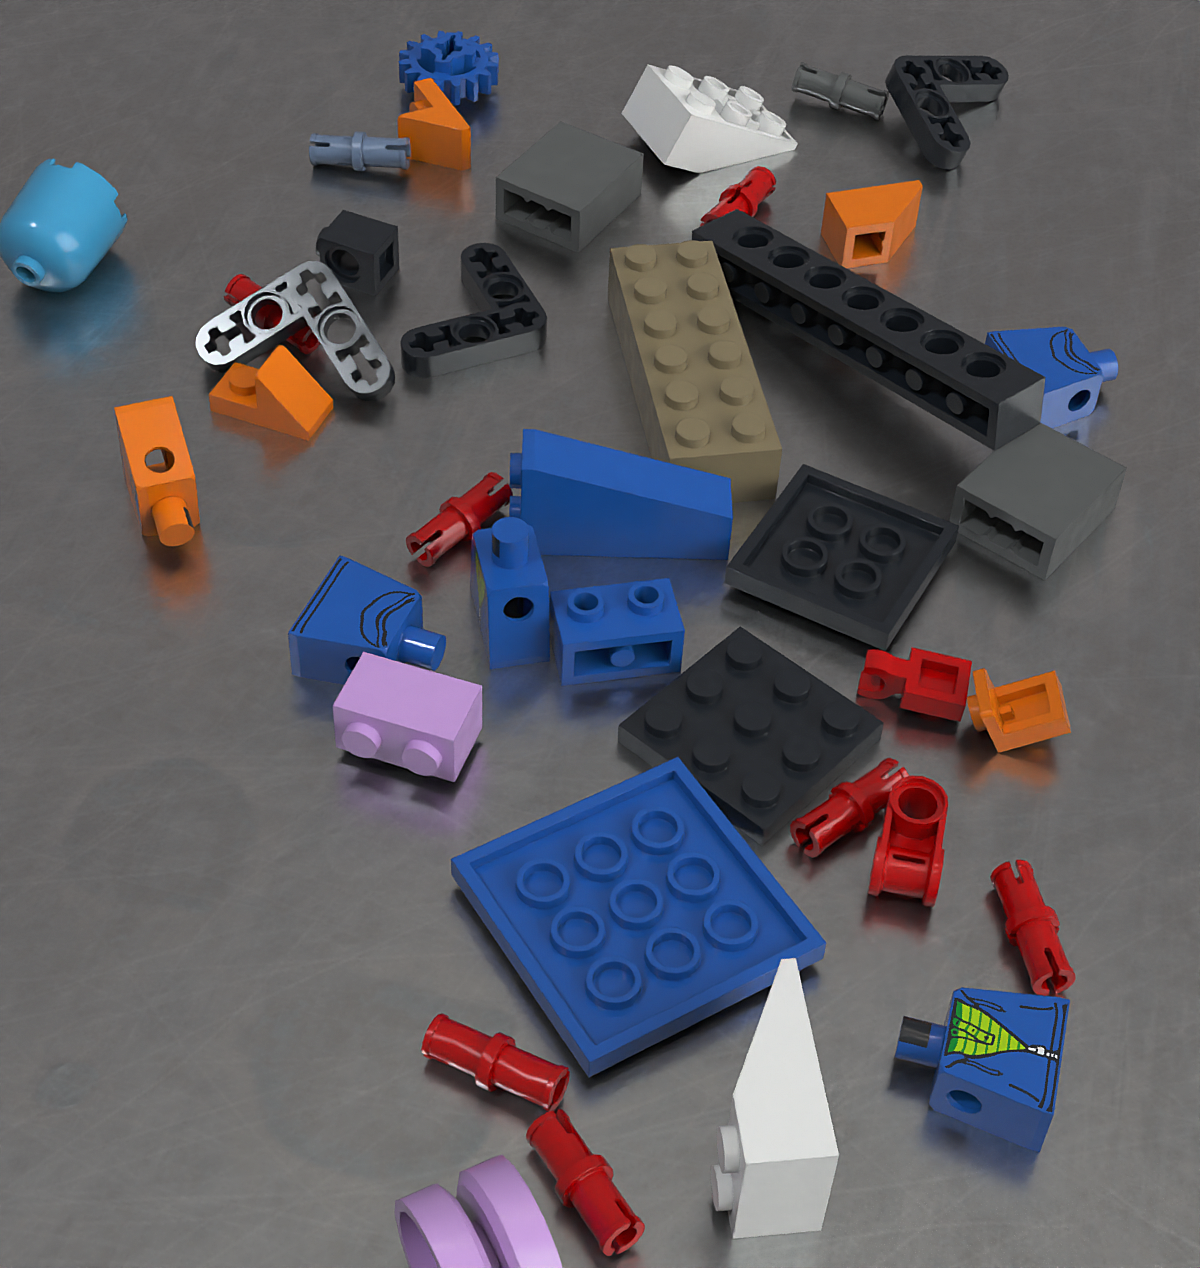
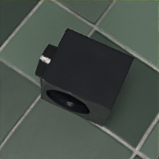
[316,210,399,296]

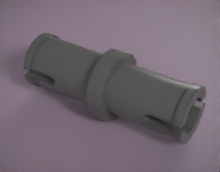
[792,62,889,121]

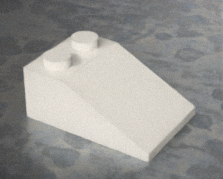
[711,958,839,1239]

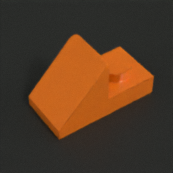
[397,78,471,171]
[209,345,334,441]

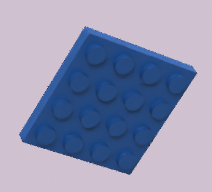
[451,757,826,1077]

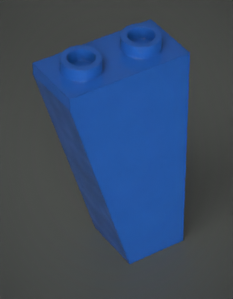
[509,429,733,560]

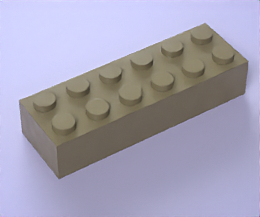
[608,240,782,503]

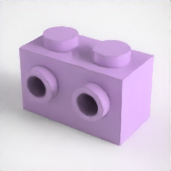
[333,652,482,782]

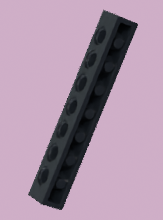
[692,209,1046,451]

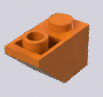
[821,180,923,268]

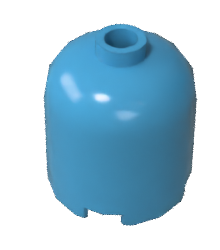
[0,159,128,292]

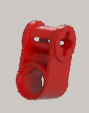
[867,776,948,908]

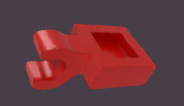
[857,647,972,722]

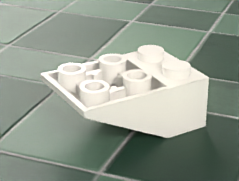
[621,64,798,174]

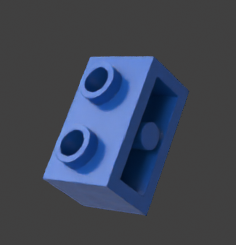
[549,578,685,686]

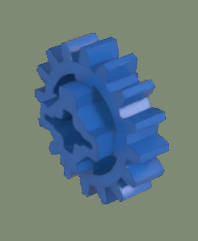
[398,31,499,105]

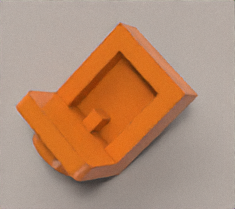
[967,668,1071,753]

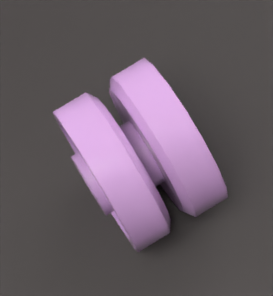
[395,1155,562,1268]

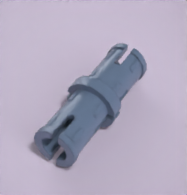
[309,131,411,171]

